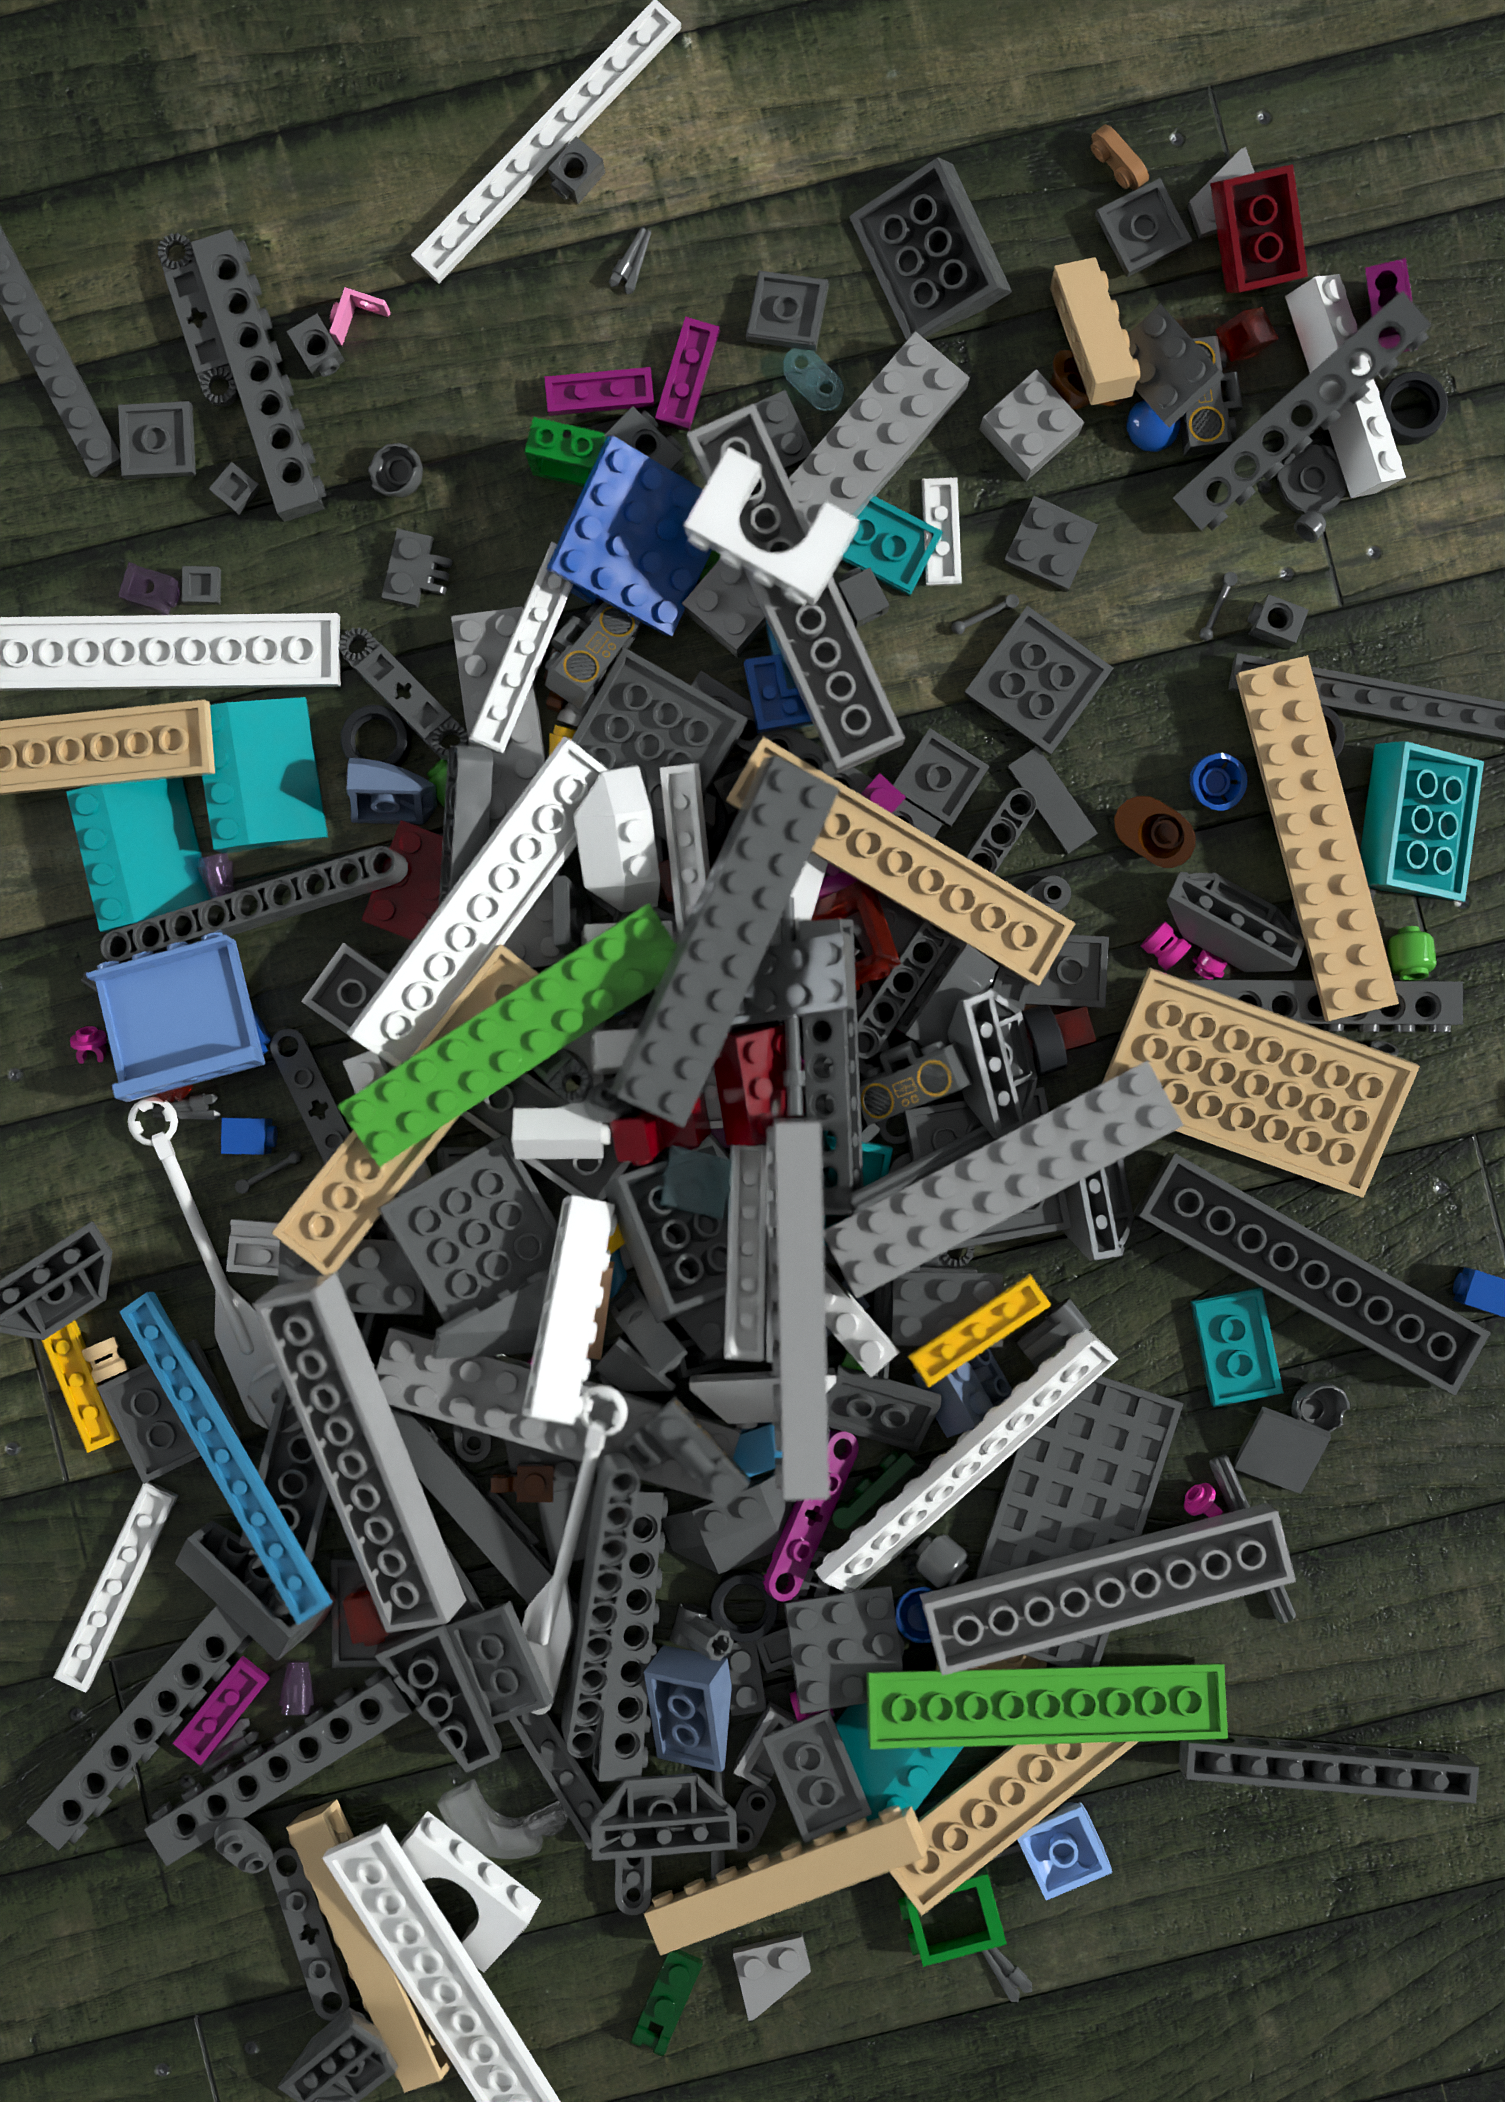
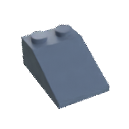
[644,1645,732,1772]

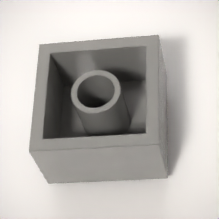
[979,369,1084,481]

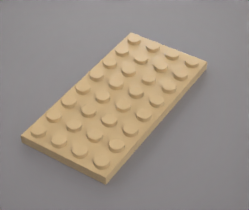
[1102,967,1420,1198]

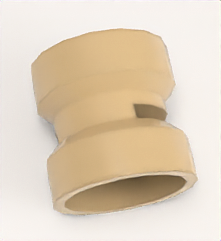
[81,1336,129,1384]

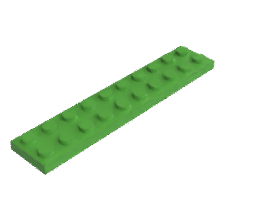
[338,903,677,1167]
[867,1663,1228,1749]

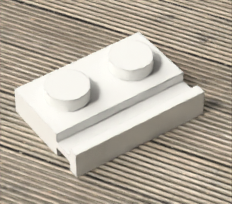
[226,1219,280,1276]

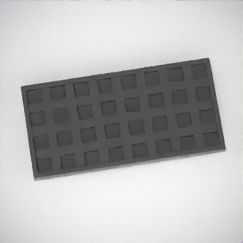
[973,1358,1183,1667]

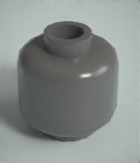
[915,1534,970,1589]

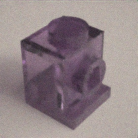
[118,562,180,615]

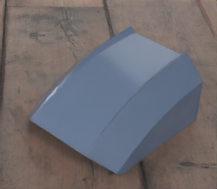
[347,758,437,824]

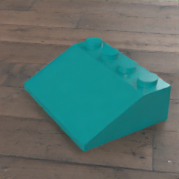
[202,697,328,854]
[1360,741,1484,902]
[66,777,212,933]
[835,1703,963,1831]

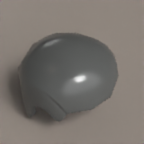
[368,443,423,498]
[1291,1381,1350,1432]

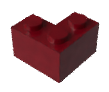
[610,1092,711,1165]

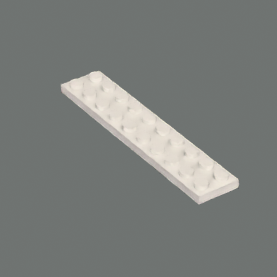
[0,613,341,691]
[347,737,608,1067]
[815,1329,1118,1592]
[322,1824,560,2102]

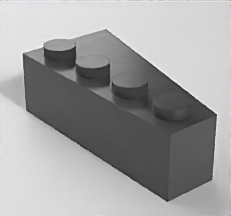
[175,1520,338,1661]
[374,1623,502,1773]

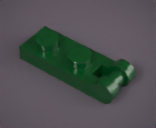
[832,1448,915,1529]
[630,1949,703,2057]

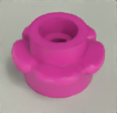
[1193,949,1227,980]

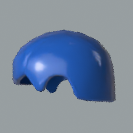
[1126,399,1181,452]
[895,1587,934,1644]

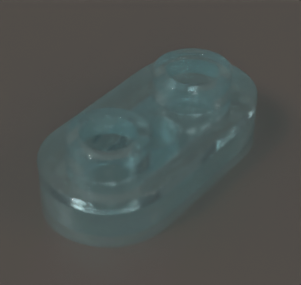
[783,348,844,411]

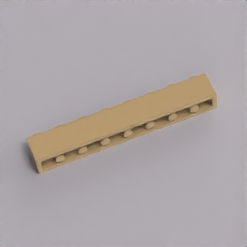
[286,1799,452,2093]
[644,1805,929,1955]

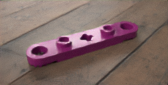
[763,1429,859,1601]

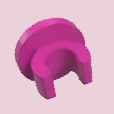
[70,1026,107,1064]
[1184,1483,1223,1518]

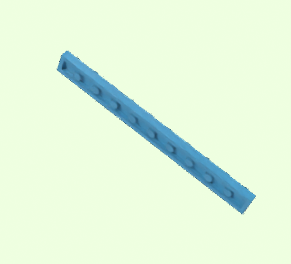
[119,1292,332,1625]

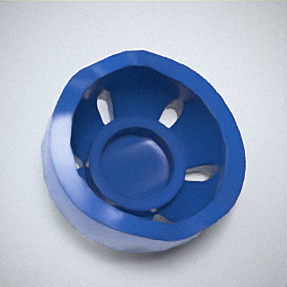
[1189,753,1247,811]

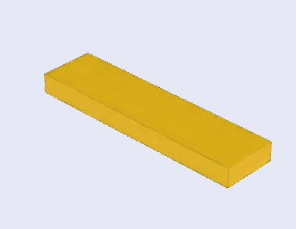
[908,1274,1051,1387]
[41,1320,121,1453]

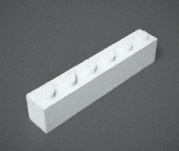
[1285,274,1406,498]
[522,1195,617,1424]

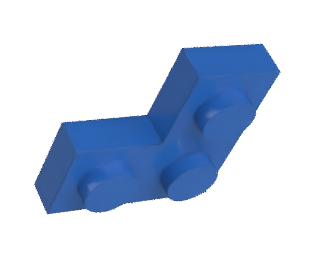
[744,654,813,733]

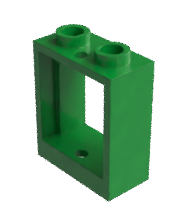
[525,417,606,487]
[898,1866,1007,1967]

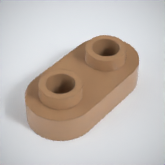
[1091,124,1149,190]

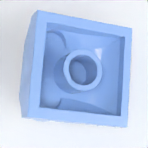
[1017,1802,1112,1900]

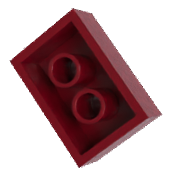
[1210,164,1308,294]
[361,820,443,941]
[713,1023,806,1146]

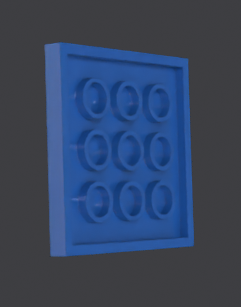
[546,435,712,636]

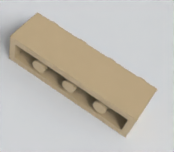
[1050,257,1140,405]

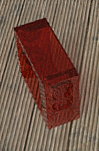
[811,881,901,991]

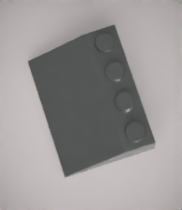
[849,157,1012,340]
[604,1146,766,1323]

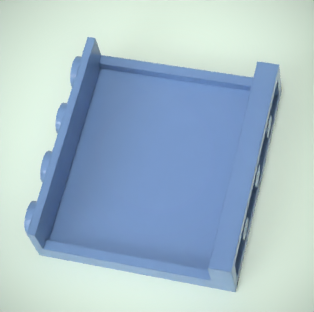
[86,932,265,1102]

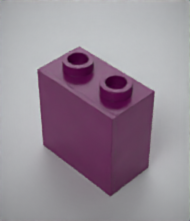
[1365,258,1412,352]

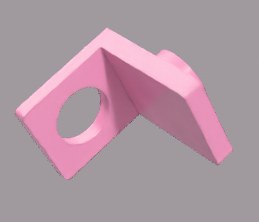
[329,287,390,346]

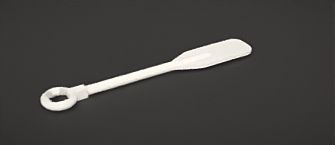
[127,1096,280,1424]
[522,1385,627,1715]

